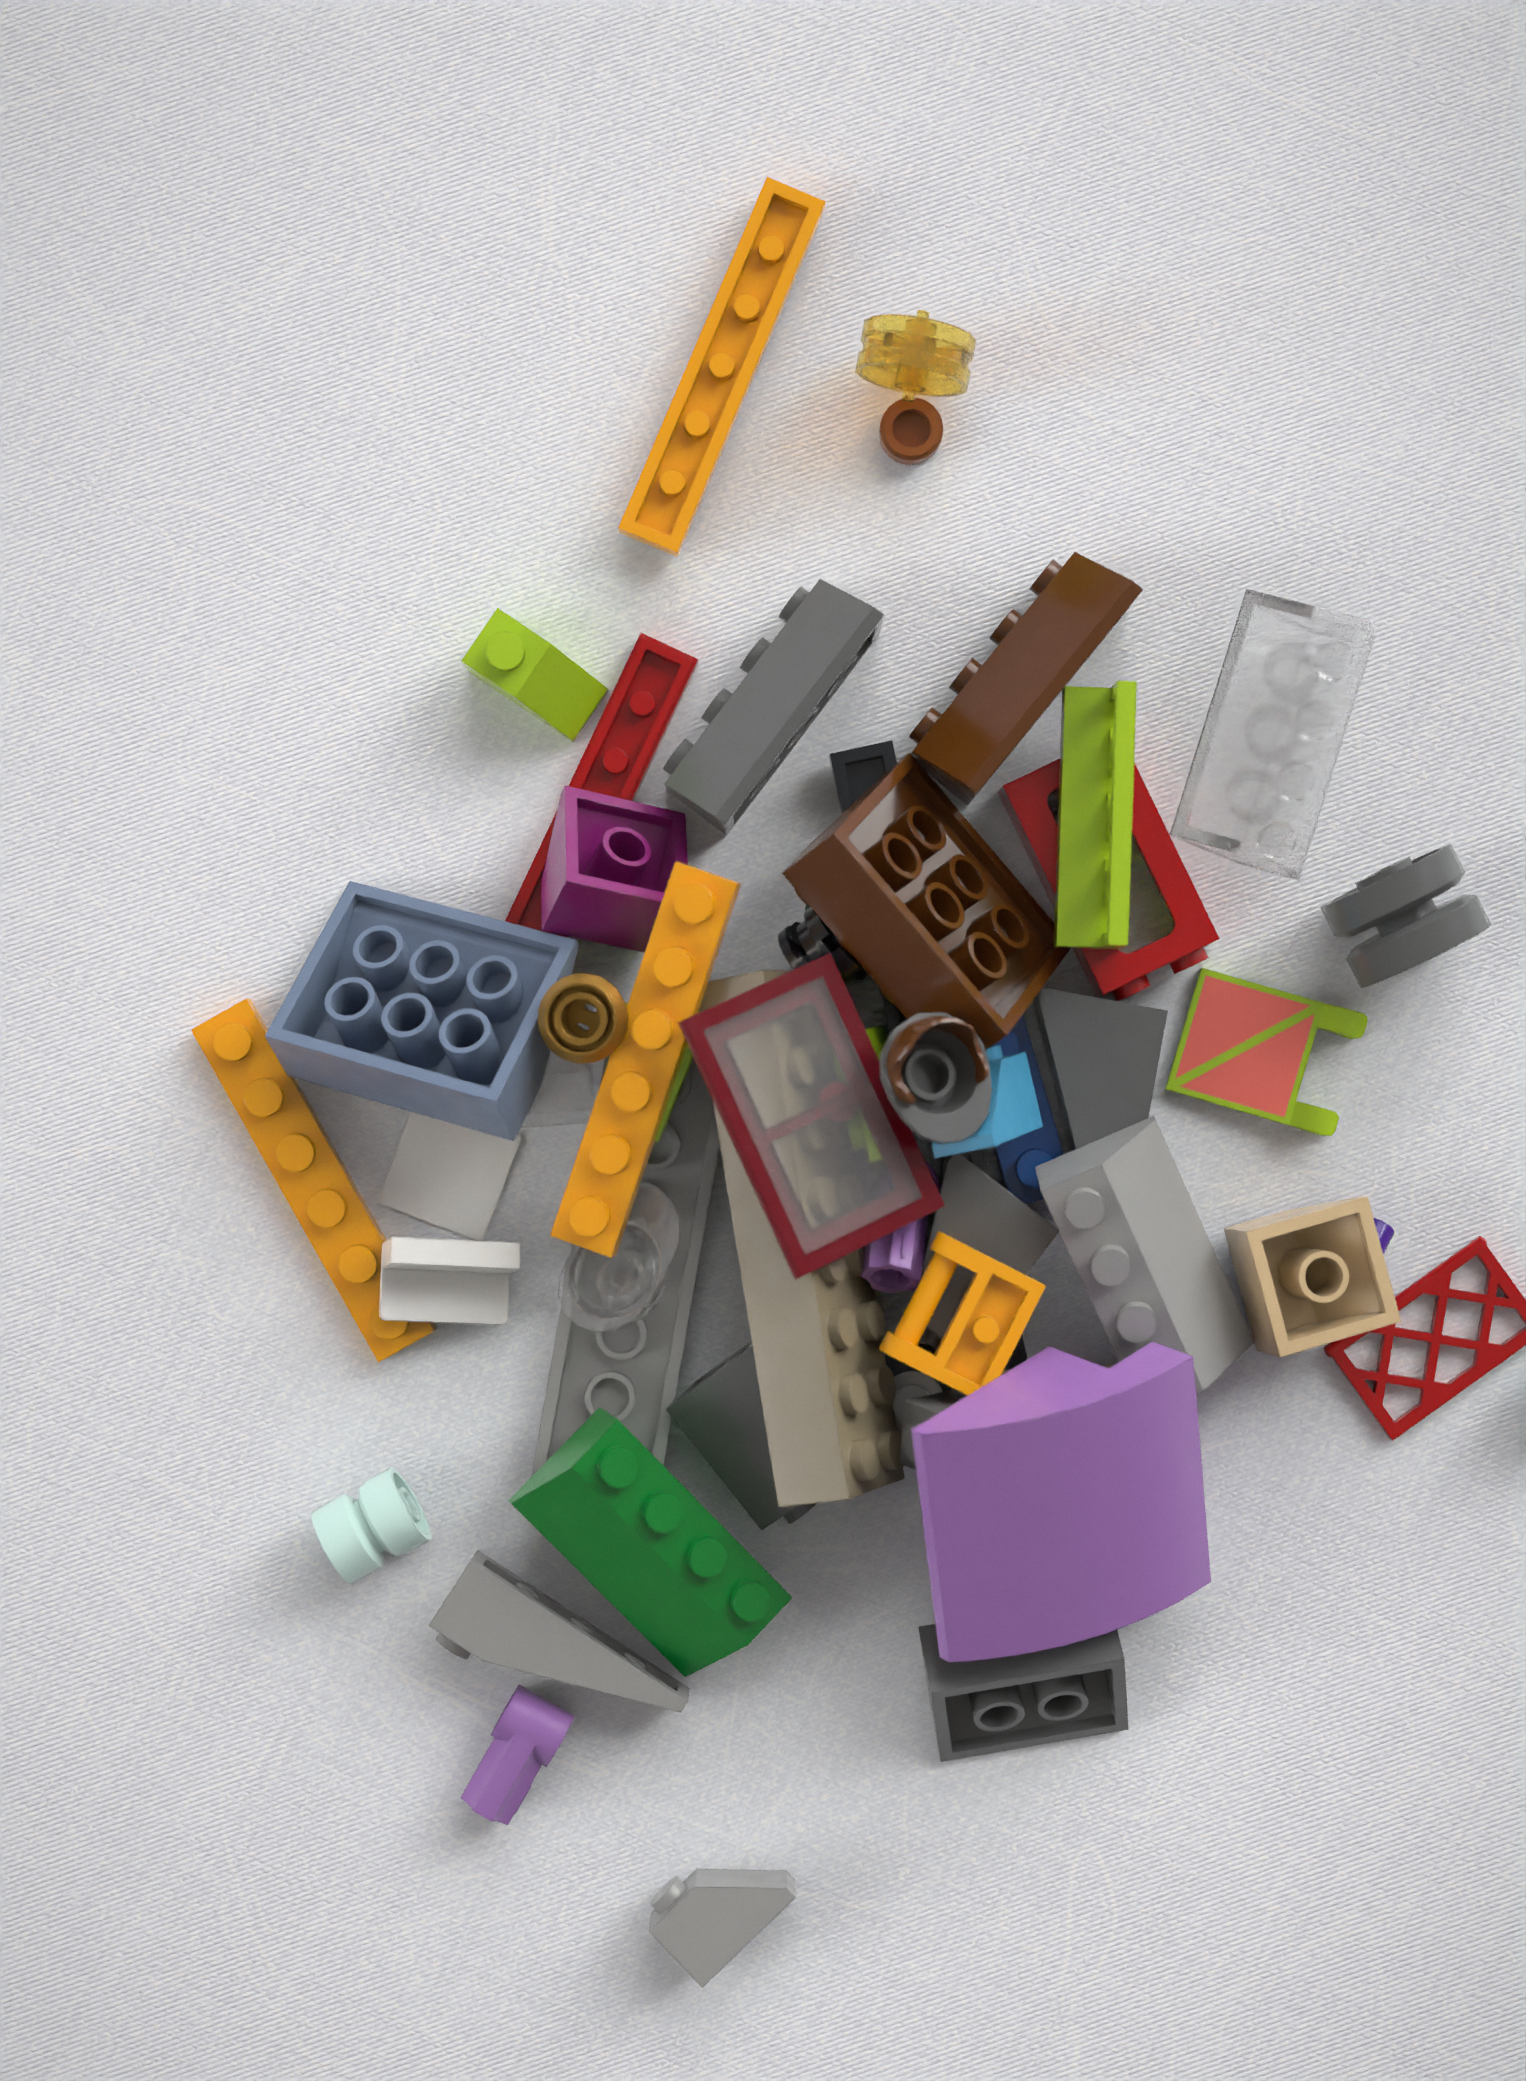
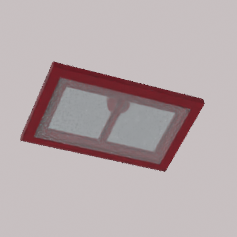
[678,953,945,1279]

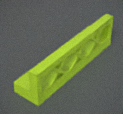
[1054,680,1137,949]

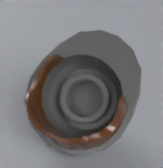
[880,1013,992,1144]

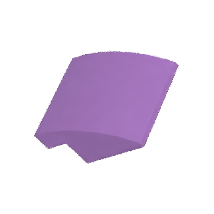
[912,1342,1211,1662]

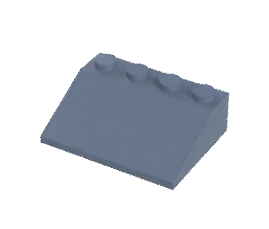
[265,881,579,1141]

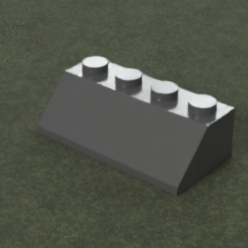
[663,579,884,836]

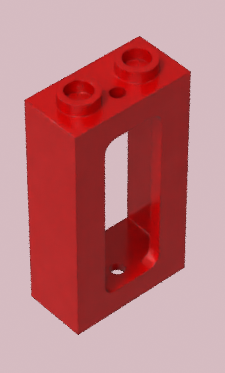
[997,758,1220,1001]

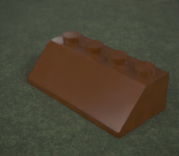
[909,552,1143,806]

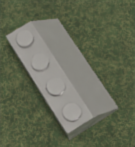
[1035,1116,1255,1394]

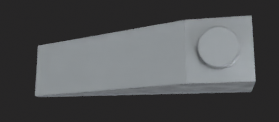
[429,1550,690,1713]

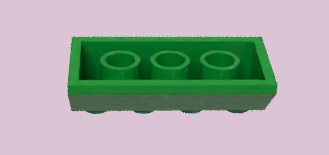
[508,1407,793,1677]

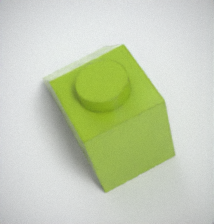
[462,608,609,743]

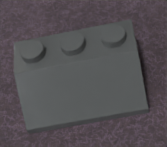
[918,1624,1129,1762]

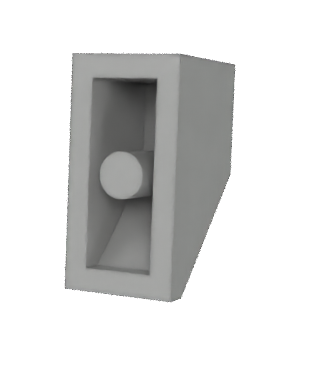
[649,1869,796,1988]

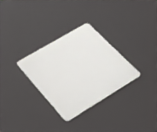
[377,1111,521,1241]

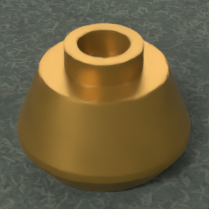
[538,973,628,1064]

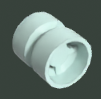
[311,1467,432,1584]

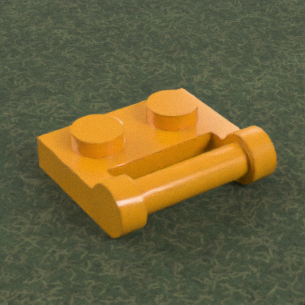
[879,1231,1046,1395]

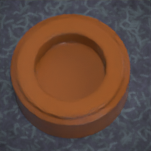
[879,397,943,465]

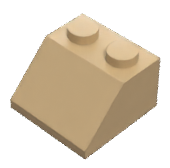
[1223,1196,1401,1358]

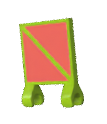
[1165,968,1368,1136]

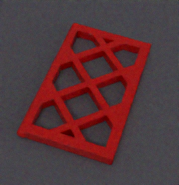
[1324,1236,1526,1441]

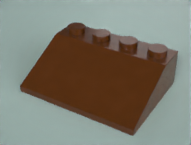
[782,752,1071,1050]

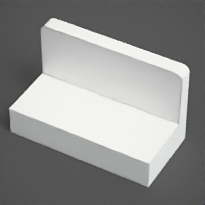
[379,1237,520,1325]

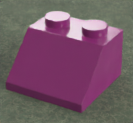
[541,786,688,953]

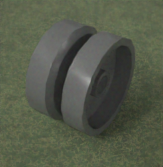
[1320,843,1492,988]

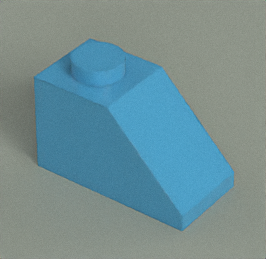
[932,1045,1043,1158]

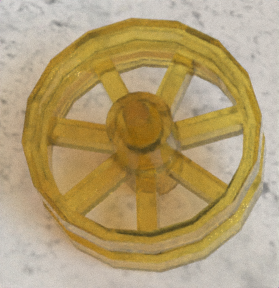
[855,310,976,402]

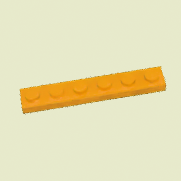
[618,177,826,557]
[550,862,742,1258]
[191,998,437,1363]

